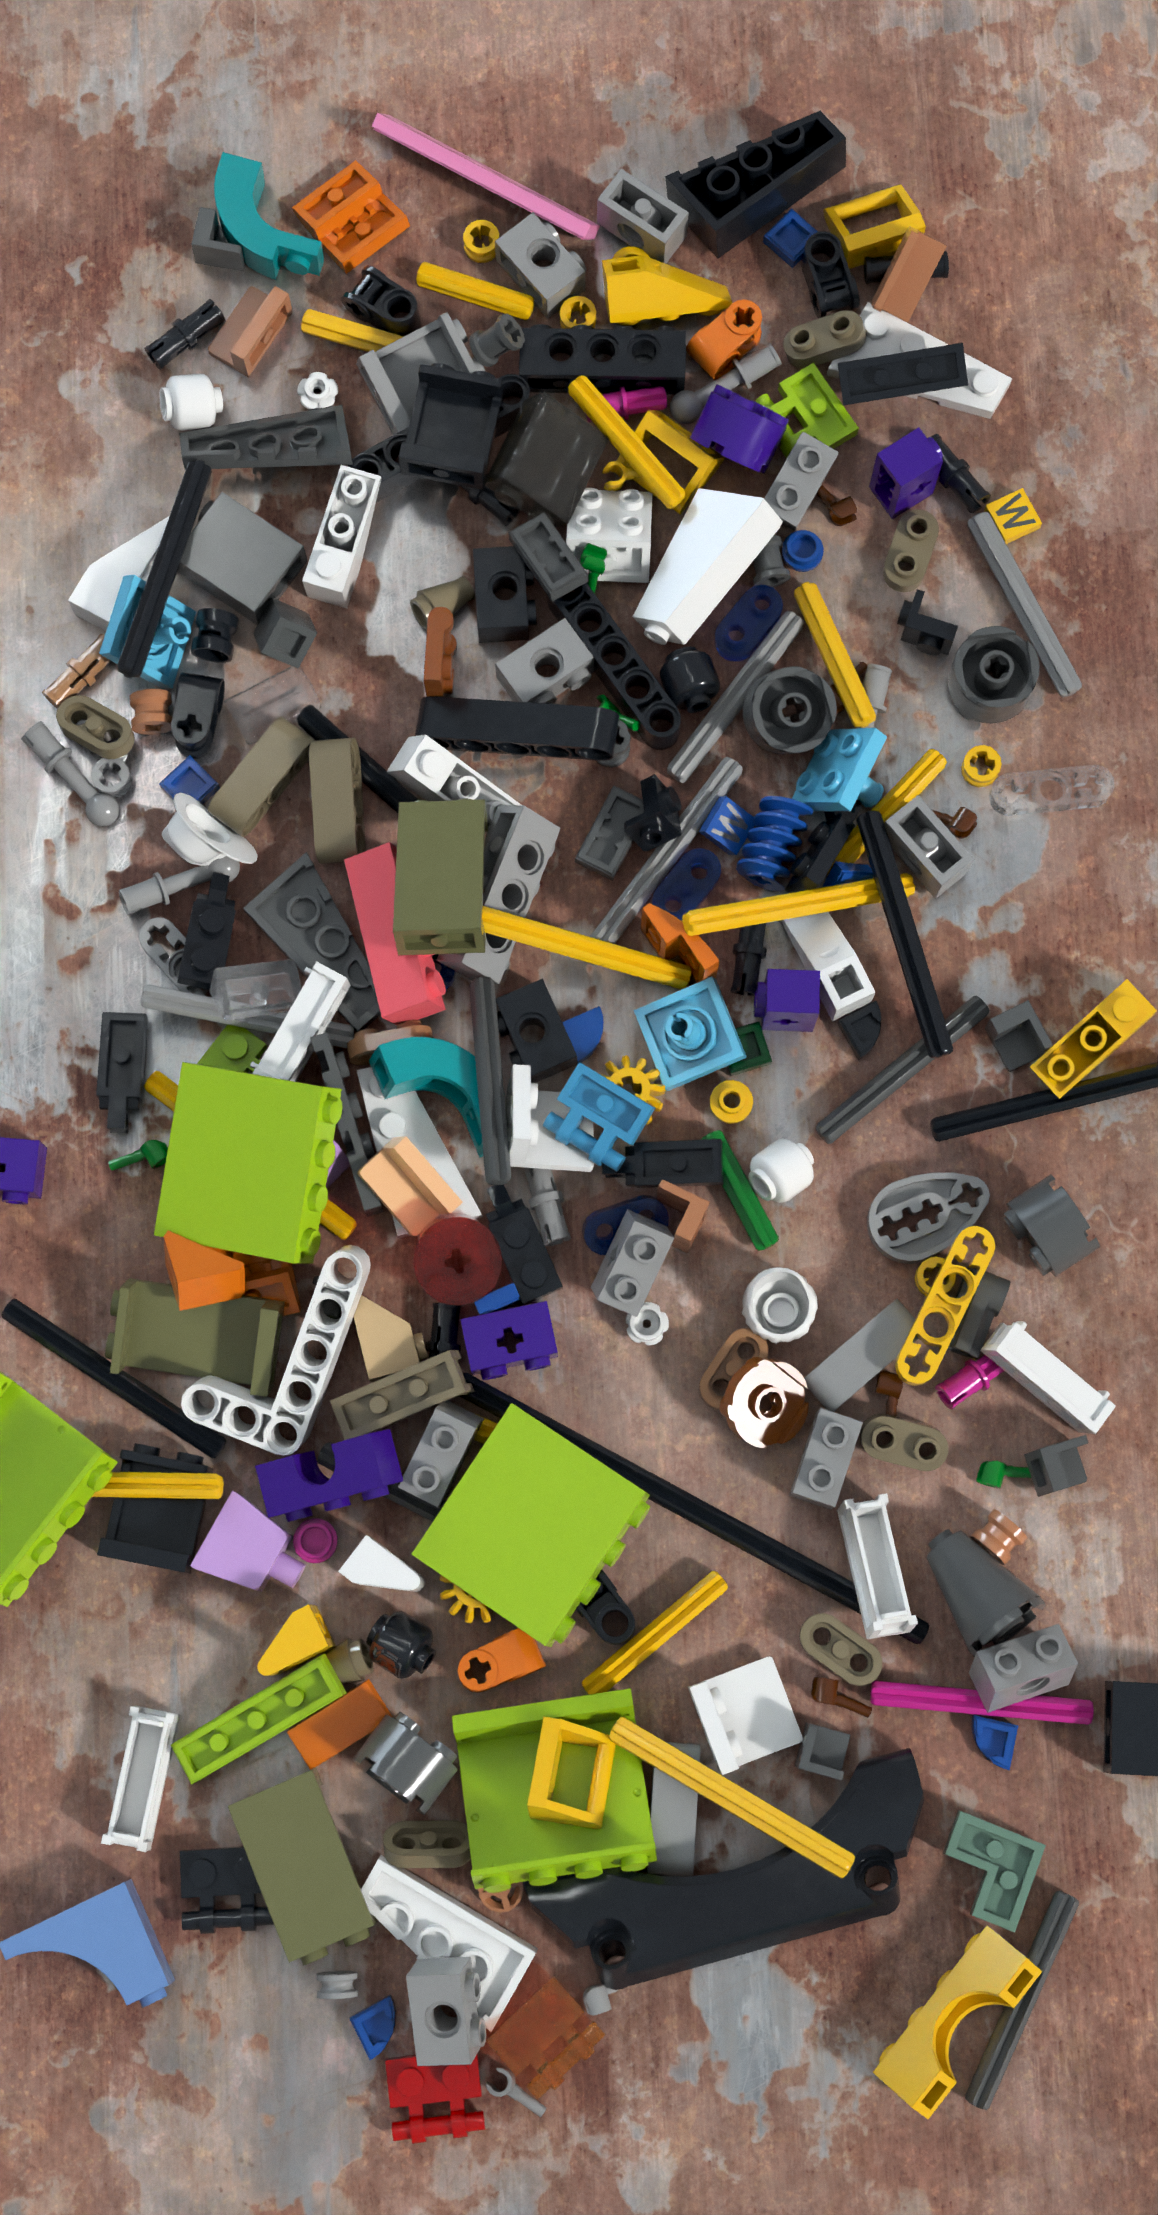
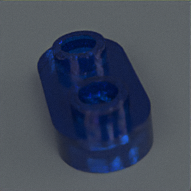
[714,585,783,661]
[652,848,721,921]
[582,1195,669,1255]

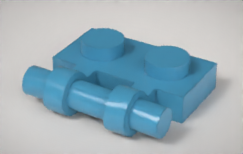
[543,1062,656,1172]

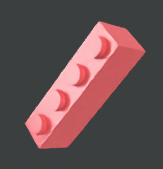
[344,842,446,1025]

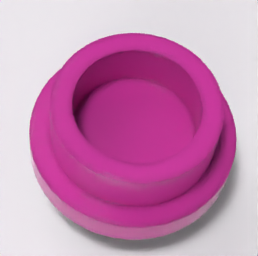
[293,1518,338,1563]

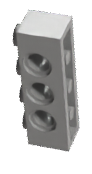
[437,805,561,984]

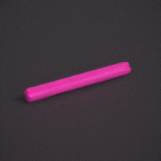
[870,1681,1094,1725]

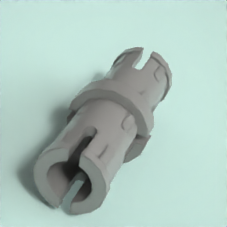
[523,1167,571,1246]

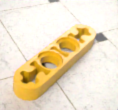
[895,1226,995,1386]

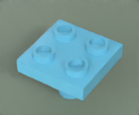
[99,575,196,689]
[792,728,887,811]
[634,977,747,1091]

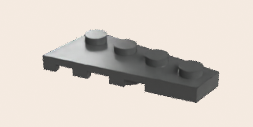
[179,405,353,470]
[243,852,381,1032]
[310,1032,384,1217]

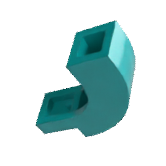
[214,152,324,280]
[369,1037,505,1158]

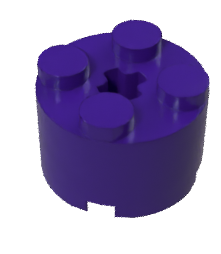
[690,384,789,474]

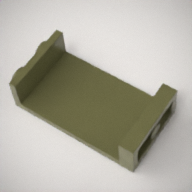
[393,798,489,956]
[105,1278,285,1397]
[228,1768,377,1966]

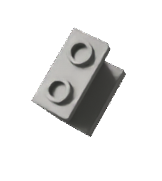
[356,312,486,435]

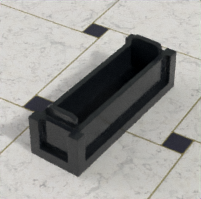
[838,342,968,406]

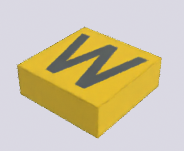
[984,488,1042,544]

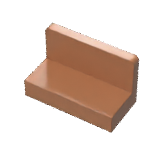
[871,226,947,323]
[208,286,293,378]
[656,1179,710,1254]

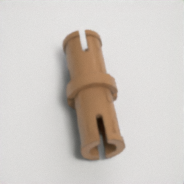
[42,634,111,709]

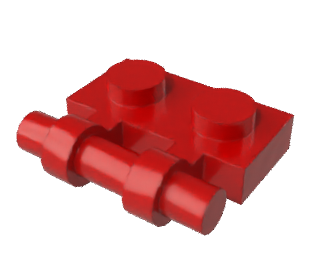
[385,2053,485,2144]

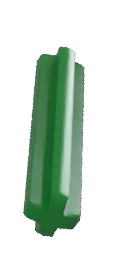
[701,1130,779,1251]

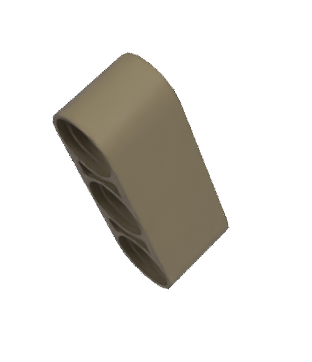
[208,716,315,837]
[309,737,366,864]

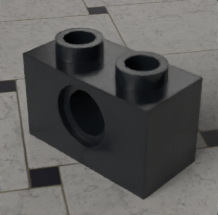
[473,546,537,643]
[496,978,577,1083]

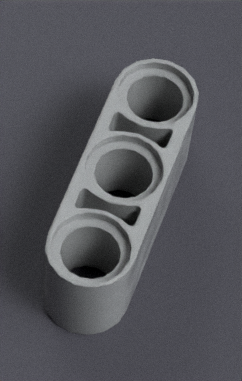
[804,1299,926,1412]
[647,1742,700,1877]

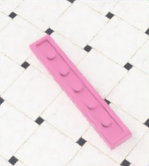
[372,113,600,240]

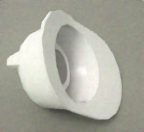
[162,793,258,866]

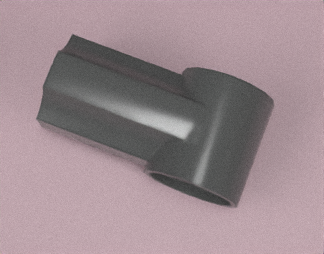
[945,1266,1011,1359]

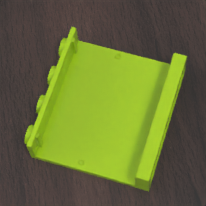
[154,1062,343,1264]
[0,1371,118,1607]
[411,1403,651,1647]
[452,1688,657,1893]

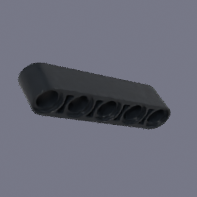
[348,374,530,503]
[547,583,681,750]
[415,696,620,761]

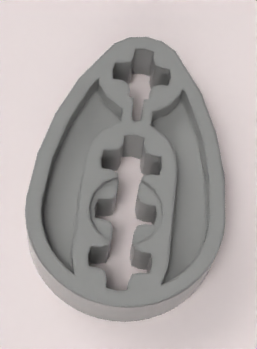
[867,1173,990,1264]

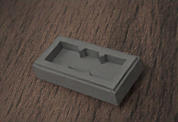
[508,512,588,602]
[575,785,644,881]

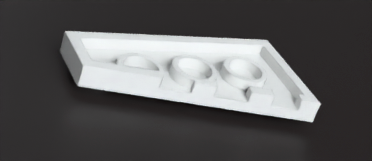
[827,302,1012,419]
[357,1067,483,1238]
[361,1855,538,2032]

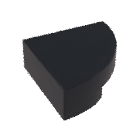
[837,1001,881,1060]

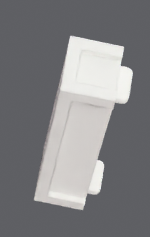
[250,961,351,1082]
[980,1321,1116,1434]
[837,1493,918,1639]
[101,1706,180,1852]

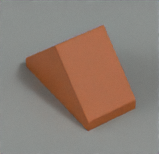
[164,1231,245,1311]

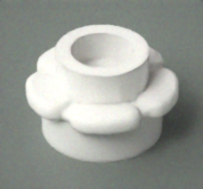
[297,372,338,410]
[626,1302,669,1345]

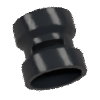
[191,608,239,663]

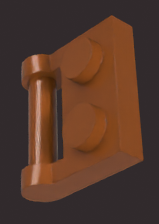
[423,607,457,697]

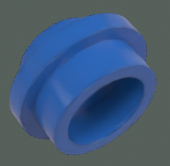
[782,530,824,572]

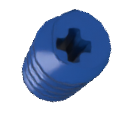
[736,796,813,891]

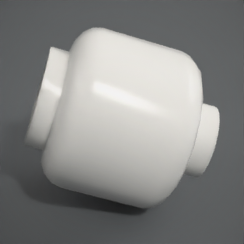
[160,374,223,431]
[748,1138,814,1203]

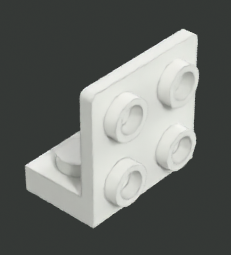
[566,488,652,583]
[506,1064,594,1172]
[688,1657,803,1775]

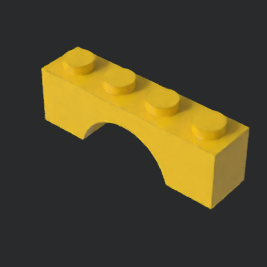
[873,1925,1042,2119]

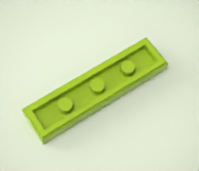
[171,1654,347,1785]

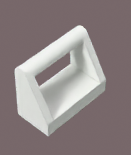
[338,1535,425,1592]

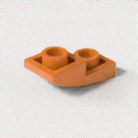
[287,1679,393,1770]

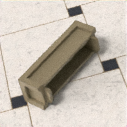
[330,1350,474,1440]

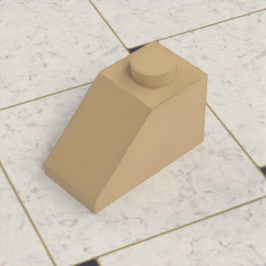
[353,1295,428,1383]

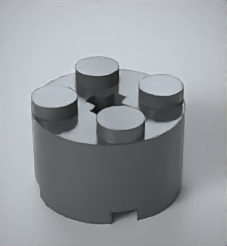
[948,626,1040,724]
[743,666,837,755]
[1004,1174,1100,1277]
[352,1712,458,1815]

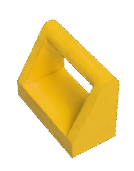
[823,184,926,269]
[616,410,725,514]
[257,1604,336,1676]
[527,1717,616,1829]

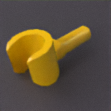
[602,461,640,491]

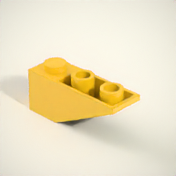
[602,255,732,326]
[1030,979,1157,1099]

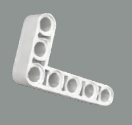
[181,1245,371,1456]

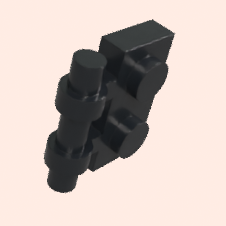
[180,1846,274,1934]

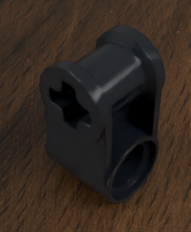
[801,231,860,318]
[341,265,421,336]
[171,672,225,759]
[576,1570,636,1645]

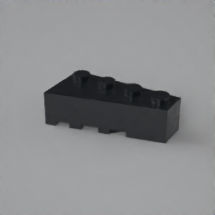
[665,110,846,259]

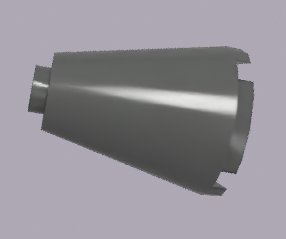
[926,1529,1046,1657]

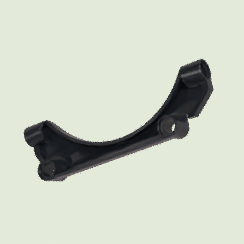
[523,1748,924,1990]

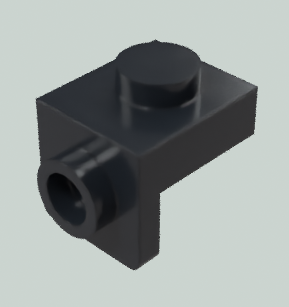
[897,589,958,655]
[624,774,682,852]

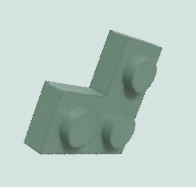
[943,1810,1046,1933]

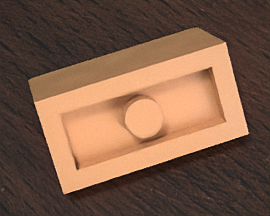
[358,1136,463,1236]

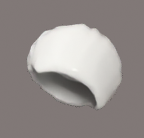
[742,1267,818,1344]

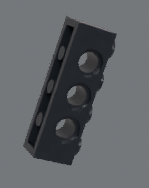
[519,324,686,395]

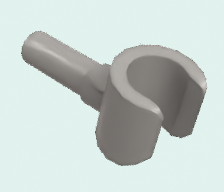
[583,1983,618,2016]
[486,2067,547,2117]

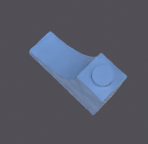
[0,1879,175,2008]

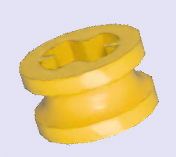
[463,220,500,263]
[560,296,596,329]
[961,745,1002,788]
[914,1257,956,1297]

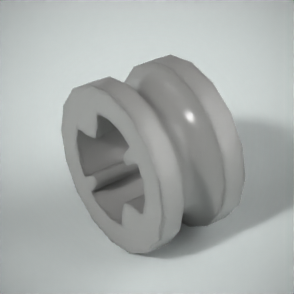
[91,758,132,798]
[317,1971,358,1999]

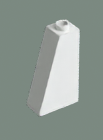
[632,488,783,645]

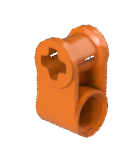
[686,299,762,380]
[457,1628,546,1693]

